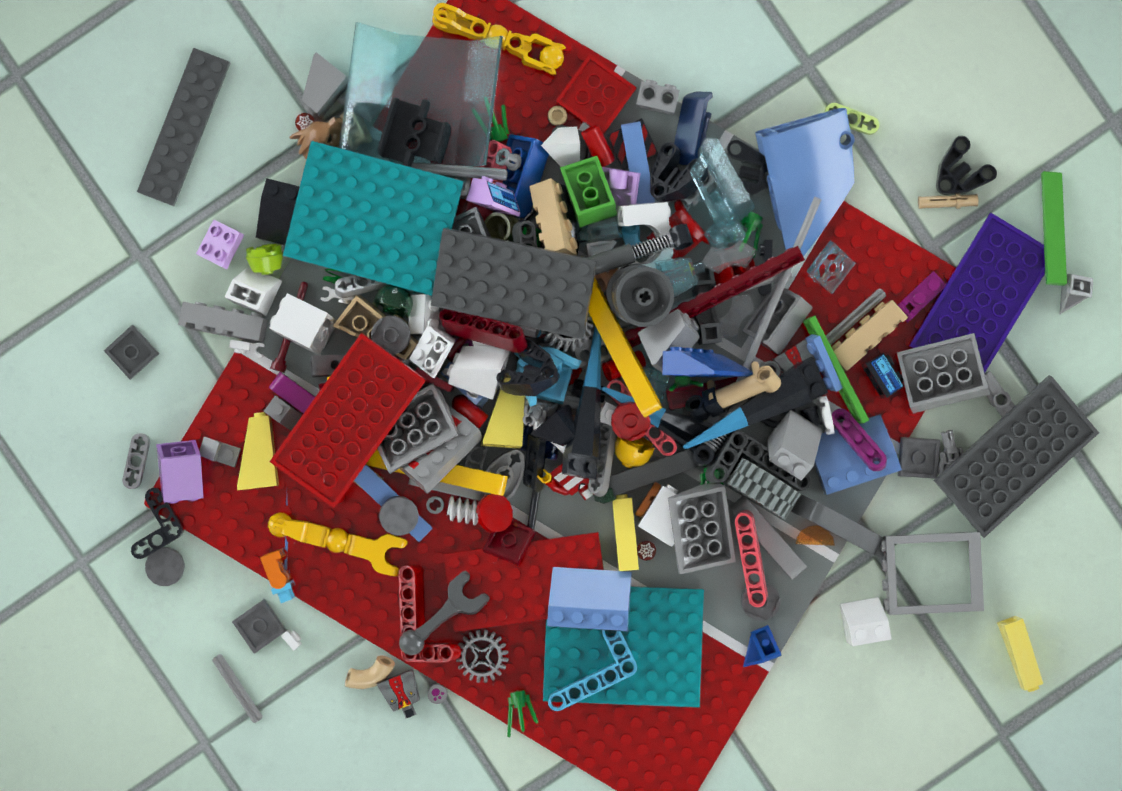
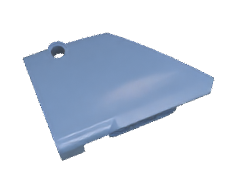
[755,108,855,257]

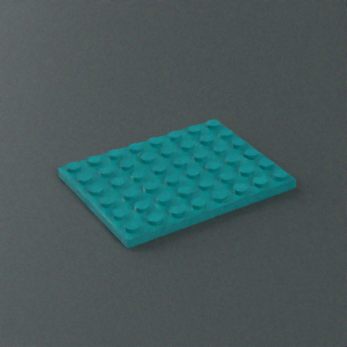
[283,141,464,296]
[543,586,704,707]

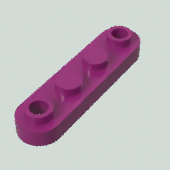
[831,409,887,471]

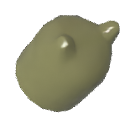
[484,212,519,242]

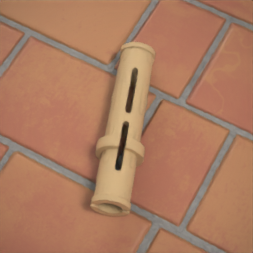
[918,193,978,209]

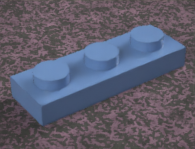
[806,334,843,392]

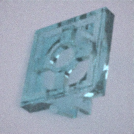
[806,241,856,294]

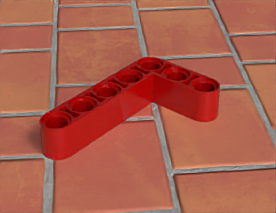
[399,564,461,662]

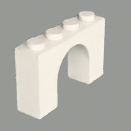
[617,202,674,271]

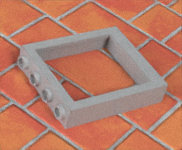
[880,532,984,615]

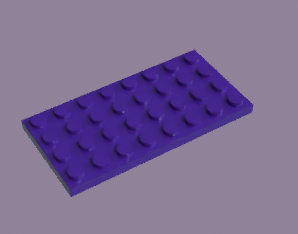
[909,212,1045,373]

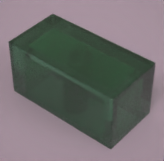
[593,488,615,504]

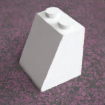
[269,293,336,356]
[447,346,510,400]
[637,484,678,547]
[840,597,892,646]

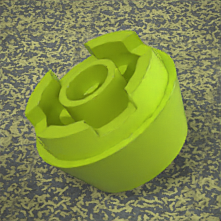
[245,243,284,275]

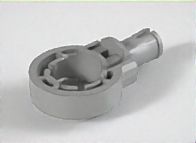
[523,397,558,426]
[938,430,963,475]

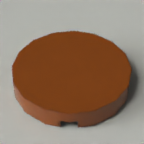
[635,482,661,517]

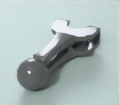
[399,571,490,655]

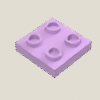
[602,167,640,210]
[196,220,244,269]

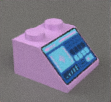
[466,176,520,217]

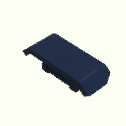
[672,91,713,165]

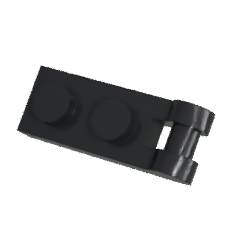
[758,240,773,296]
[523,434,546,492]

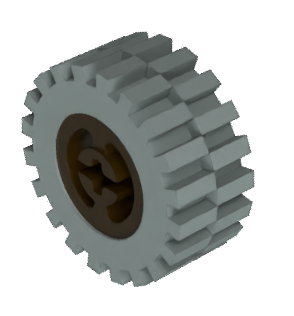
[727,458,801,520]

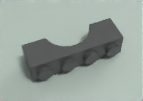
[689,264,722,345]

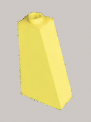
[481,378,525,448]
[237,412,279,490]
[612,494,639,571]
[997,616,1043,692]

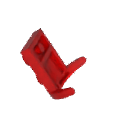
[647,200,716,266]

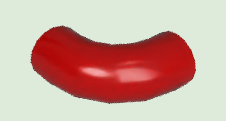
[451,394,489,429]

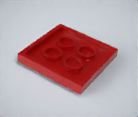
[555,54,637,135]

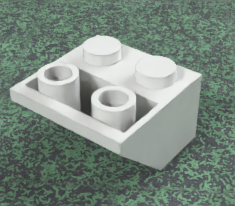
[225,267,282,316]
[408,294,453,337]
[409,325,455,378]

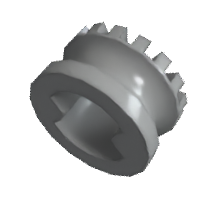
[426,496,444,514]

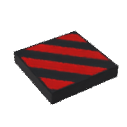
[607,118,659,170]

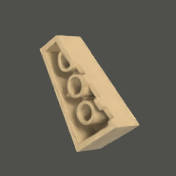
[530,178,578,256]
[333,295,419,360]
[832,300,908,372]

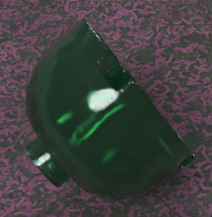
[373,285,413,318]

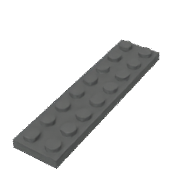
[137,48,230,206]

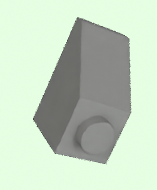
[264,396,303,431]

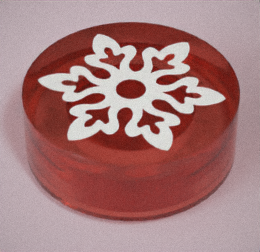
[295,113,315,131]
[637,541,656,561]

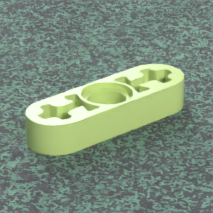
[824,103,879,135]

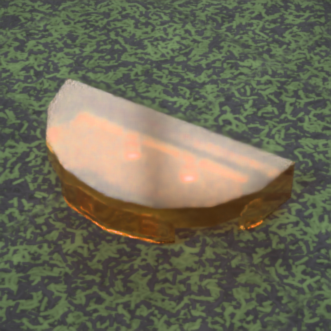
[795,525,835,546]

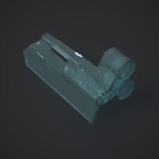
[690,138,755,252]

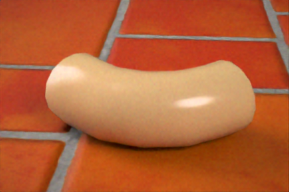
[345,655,395,689]

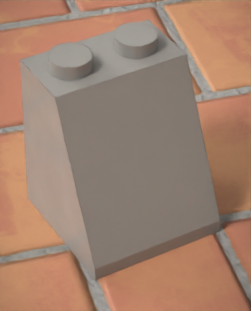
[302,52,350,119]
[638,309,700,377]
[767,410,822,481]

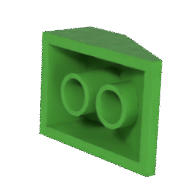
[560,156,617,227]

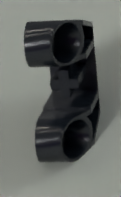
[936,136,997,195]
[717,140,768,197]
[650,142,708,202]
[496,339,560,396]

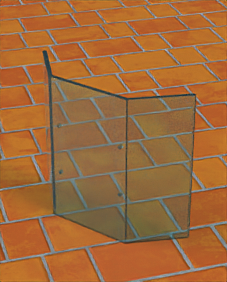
[339,22,503,167]

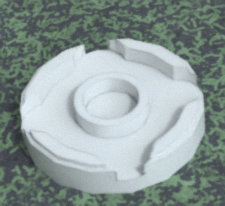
[819,396,834,435]

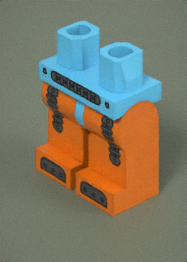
[260,548,295,603]

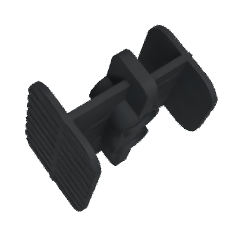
[377,97,451,167]

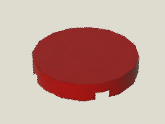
[611,401,651,441]
[476,494,513,533]

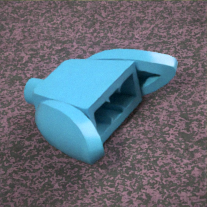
[514,345,582,407]

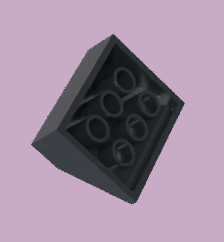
[256,178,300,245]

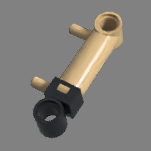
[685,362,781,422]

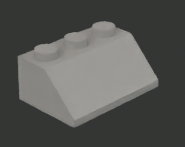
[742,283,813,355]

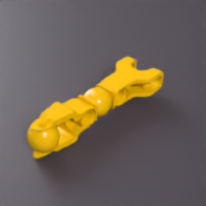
[432,3,566,75]
[268,513,408,576]

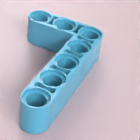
[548,630,637,711]

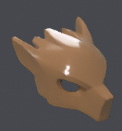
[289,117,345,159]

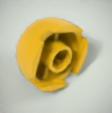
[615,436,655,468]

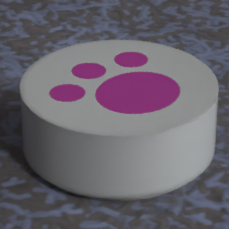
[428,684,447,704]

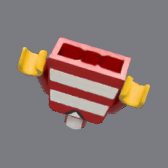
[537,463,593,500]

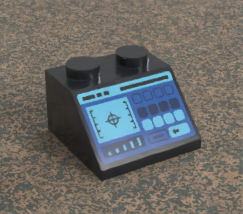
[861,353,904,399]

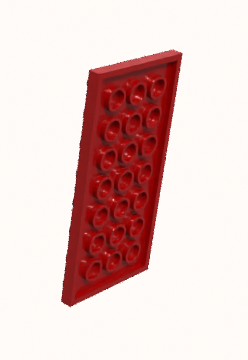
[269,333,427,508]
[443,532,604,632]

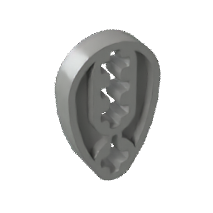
[484,448,524,500]

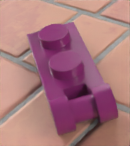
[898,271,946,323]

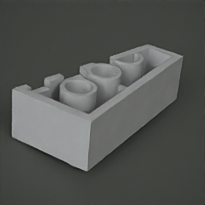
[178,302,268,343]

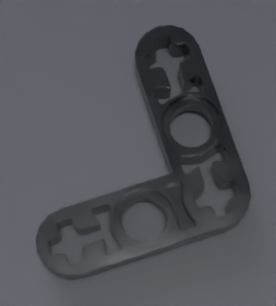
[131,488,184,559]

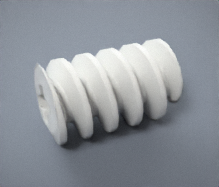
[447,496,482,527]

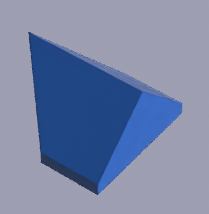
[743,625,782,667]

